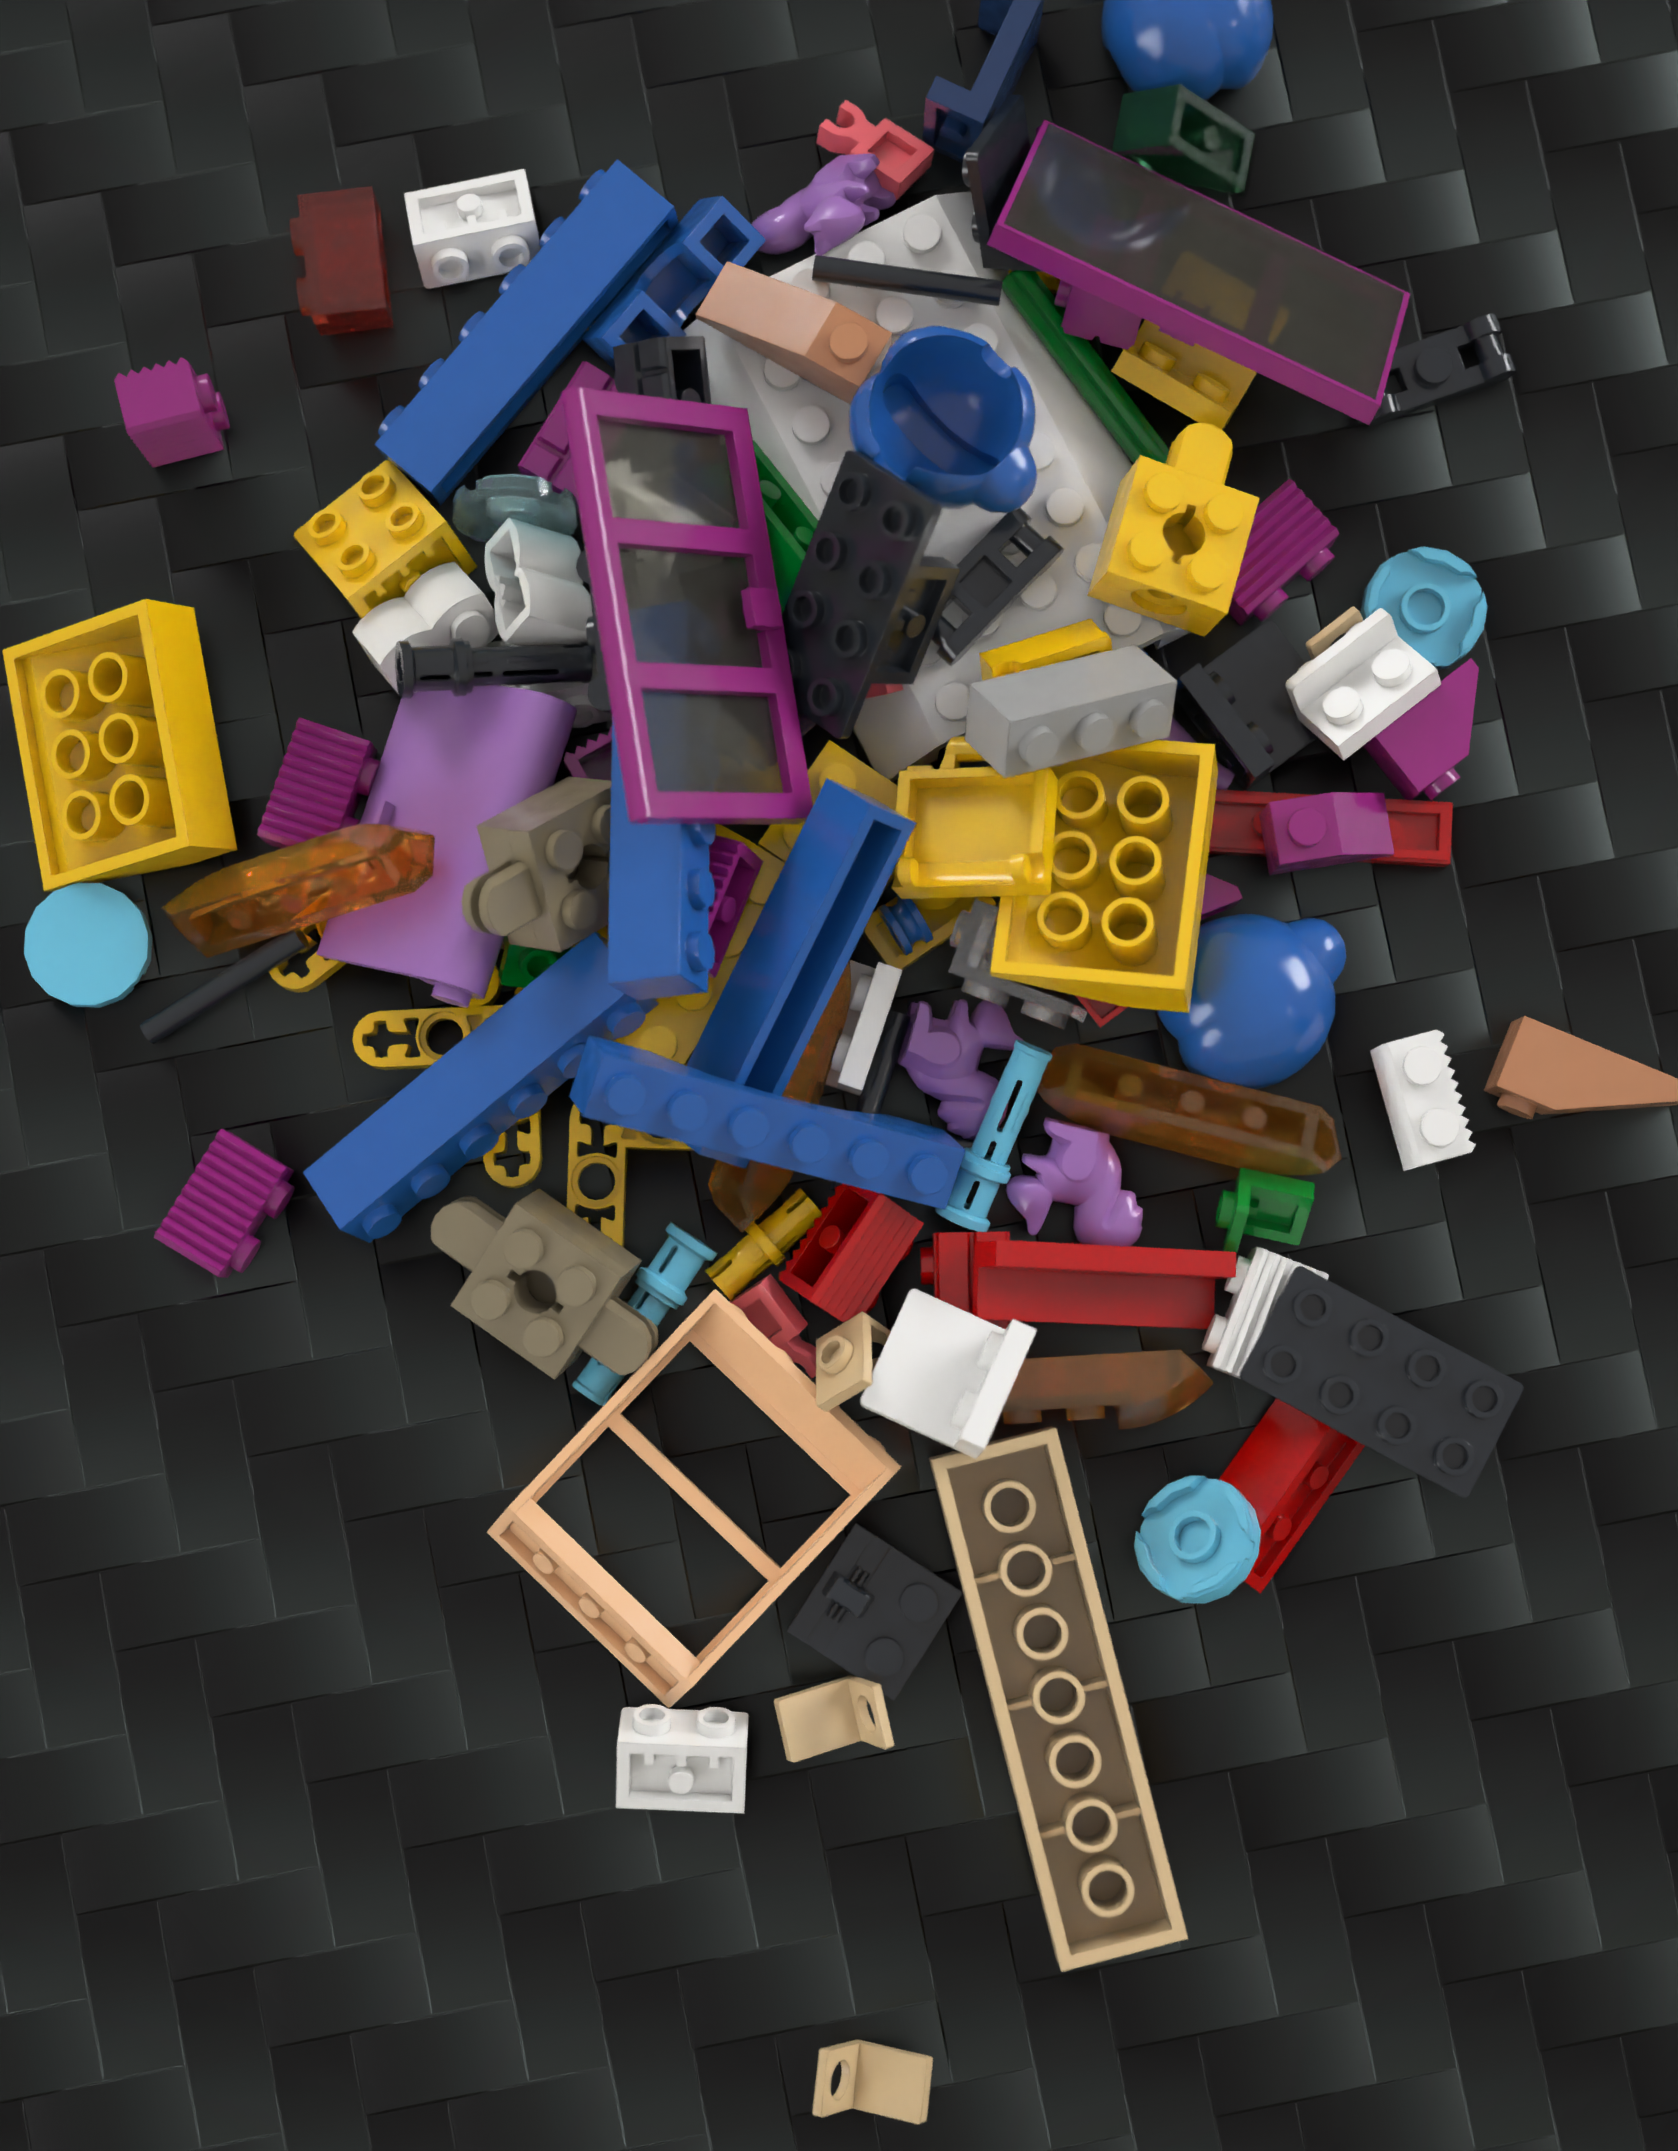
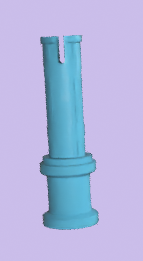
[935,1039,1053,1232]
[572,1222,718,1406]

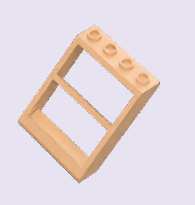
[487,1289,901,1708]

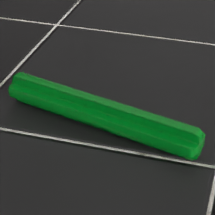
[1002,270,1169,464]

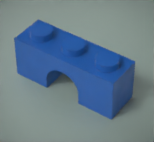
[582,196,766,370]

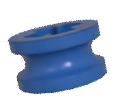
[877,895,933,956]

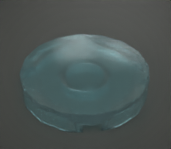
[452,474,579,543]

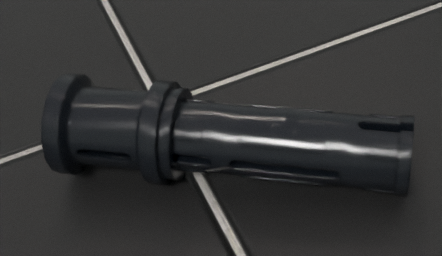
[395,639,593,699]

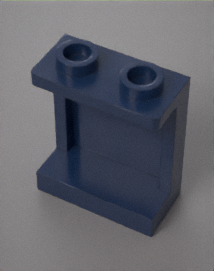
[922,0,1044,163]

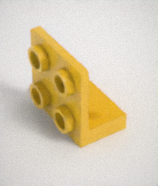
[1111,257,1287,430]
[294,460,478,619]

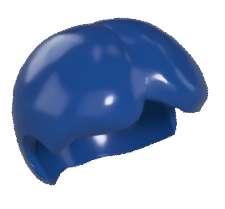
[1101,0,1273,110]
[849,326,1037,513]
[1157,914,1346,1091]

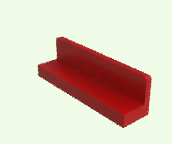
[973,1240,1236,1329]
[1219,1399,1365,1594]

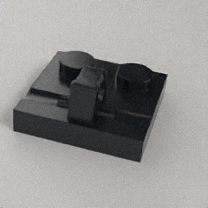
[787,1522,963,1701]

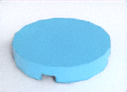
[1360,547,1487,670]
[24,883,153,1008]
[1134,1476,1261,1604]

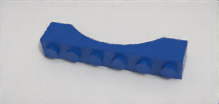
[569,1035,966,1210]

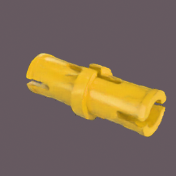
[705,1188,821,1301]

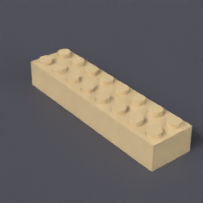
[929,1426,1188,1972]

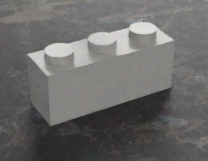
[965,645,1177,778]

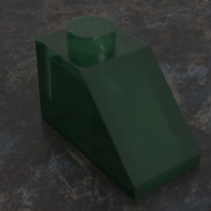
[1112,84,1255,193]

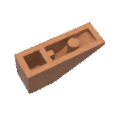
[696,261,892,405]
[1484,1016,1678,1119]

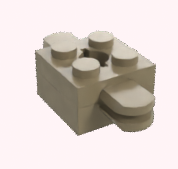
[461,777,611,952]
[431,1189,658,1380]

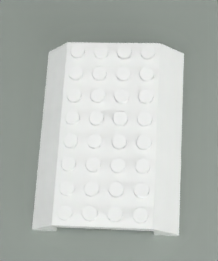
[684,192,1190,782]

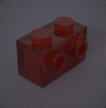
[290,186,394,335]

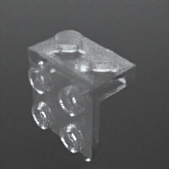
[949,899,1087,1030]

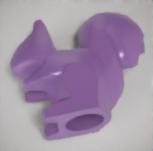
[751,154,896,256]
[897,999,1024,1140]
[1006,1117,1143,1247]

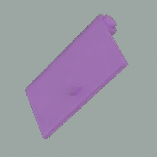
[317,685,577,1008]

